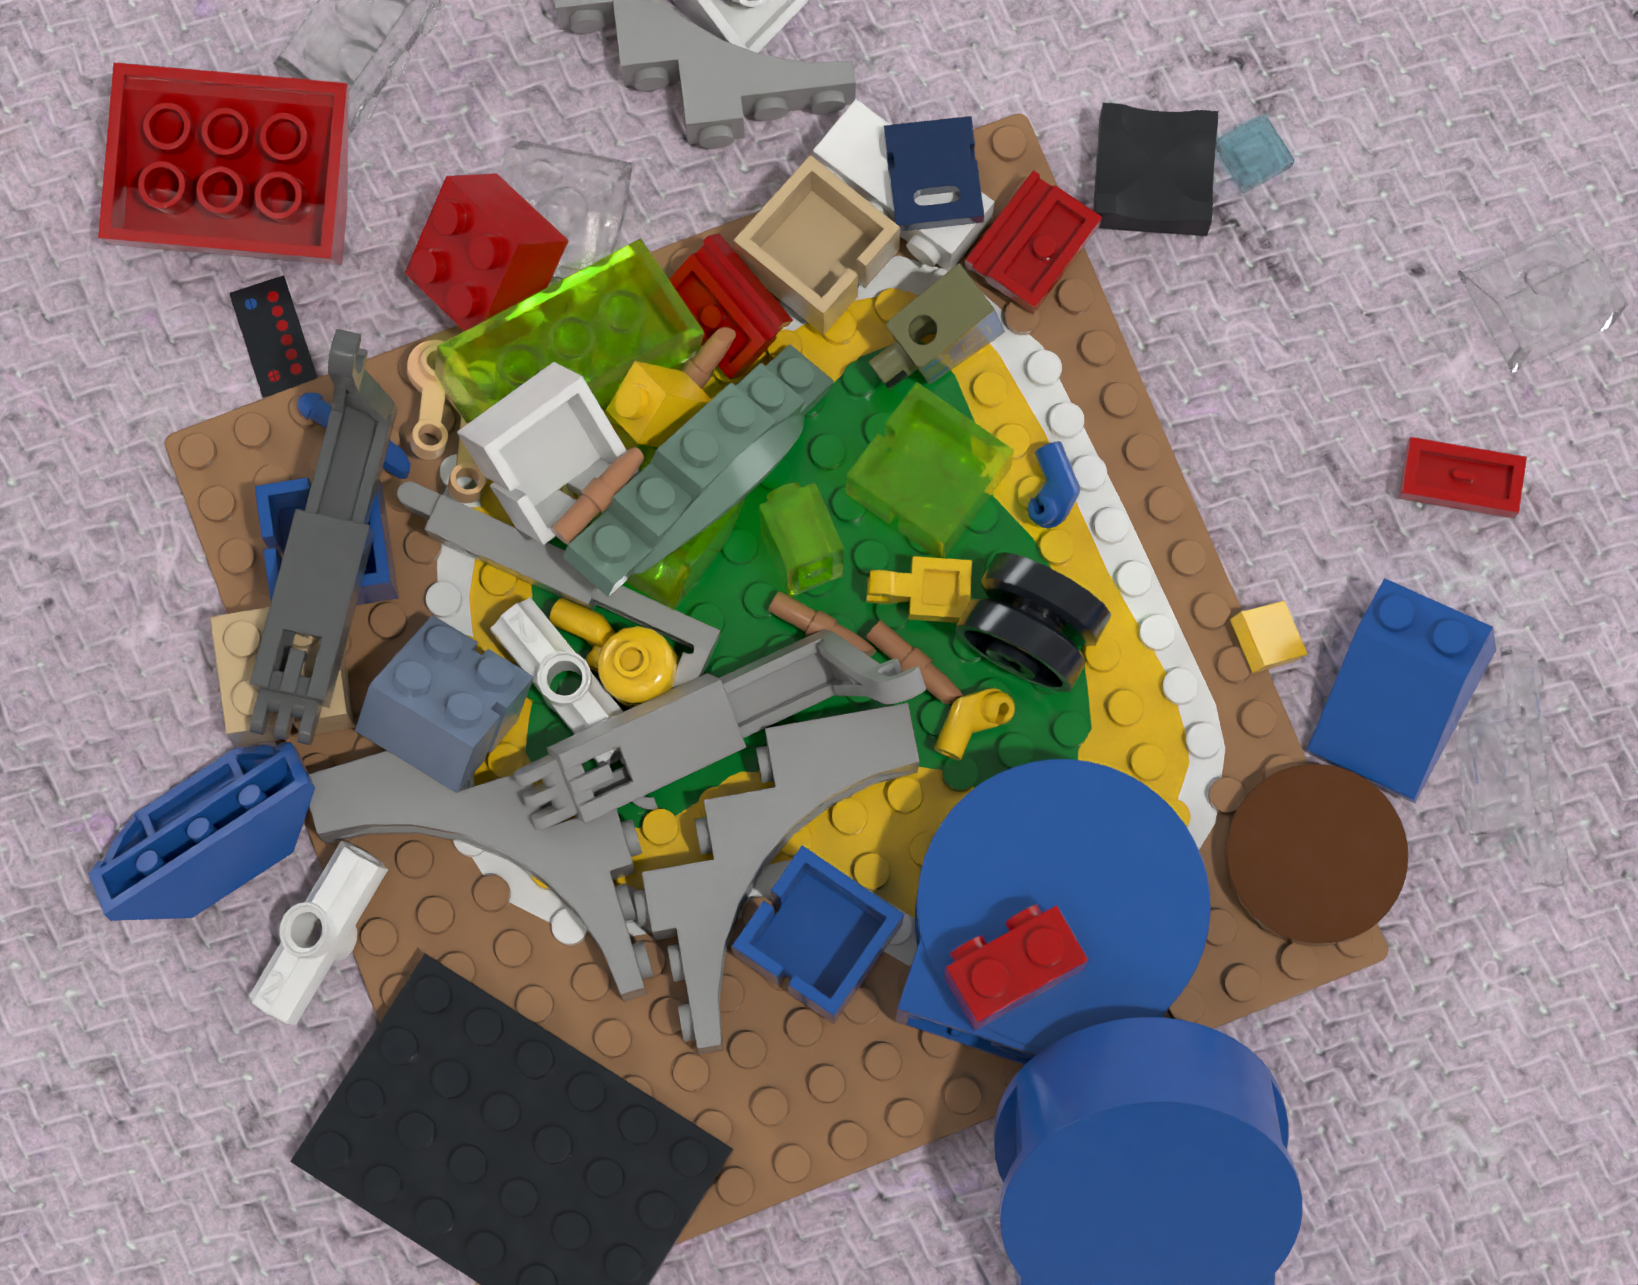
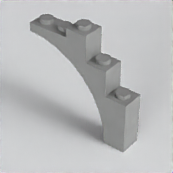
[555,0,856,149]
[633,703,919,1055]
[309,751,654,1002]

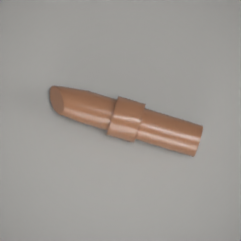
[679,327,736,389]
[551,447,644,545]
[768,591,877,657]
[866,620,964,704]

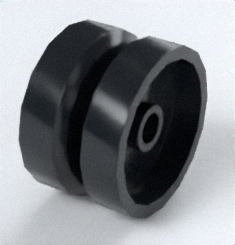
[955,552,1111,692]

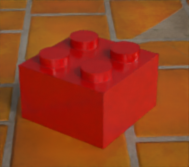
[405,173,569,342]

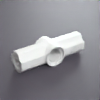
[490,597,623,765]
[249,841,389,1025]

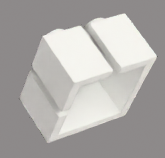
[457,362,640,545]

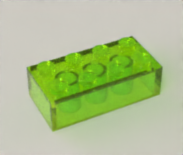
[435,238,704,424]

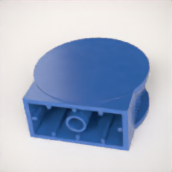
[895,759,1210,1065]
[993,1017,1303,1285]

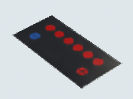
[229,275,317,398]

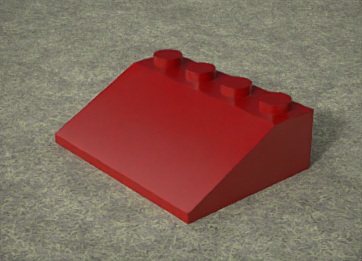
[98,62,349,265]

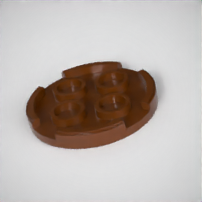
[1225,764,1408,946]

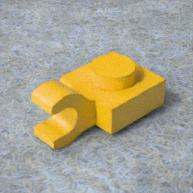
[866,556,972,623]

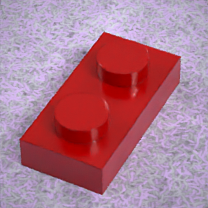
[1398,437,1527,519]

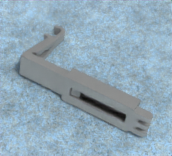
[397,481,721,810]
[514,629,927,830]

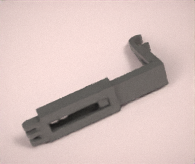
[250,329,398,745]

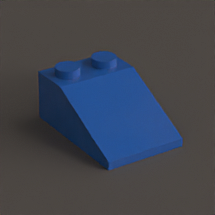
[1307,578,1496,804]

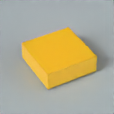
[1230,600,1308,673]

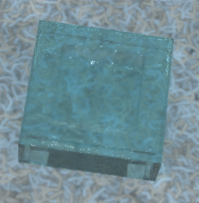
[1216,113,1295,194]

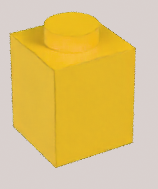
[606,361,712,448]

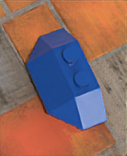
[88,742,315,921]

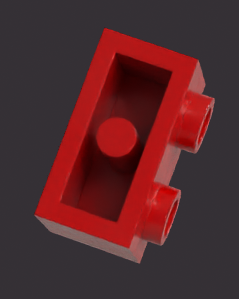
[944,904,1089,1031]

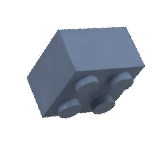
[355,615,534,793]

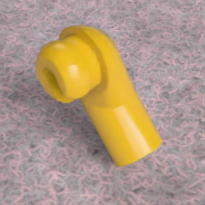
[549,598,616,674]
[934,688,1015,760]

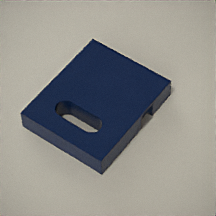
[884,116,984,232]

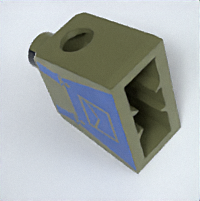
[868,263,1005,390]

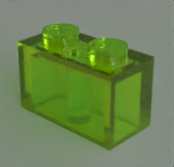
[759,482,844,597]

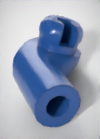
[1027,441,1080,529]

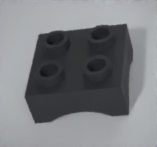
[1093,102,1219,236]

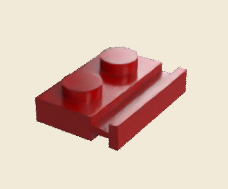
[965,170,1102,315]
[657,233,793,380]

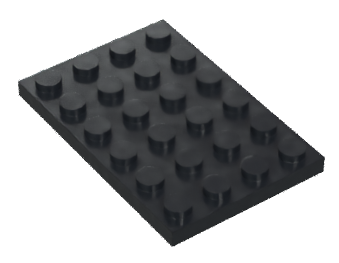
[290,954,734,1285]

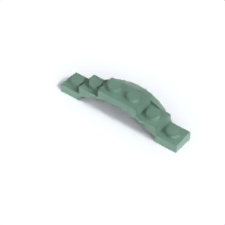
[562,344,834,597]

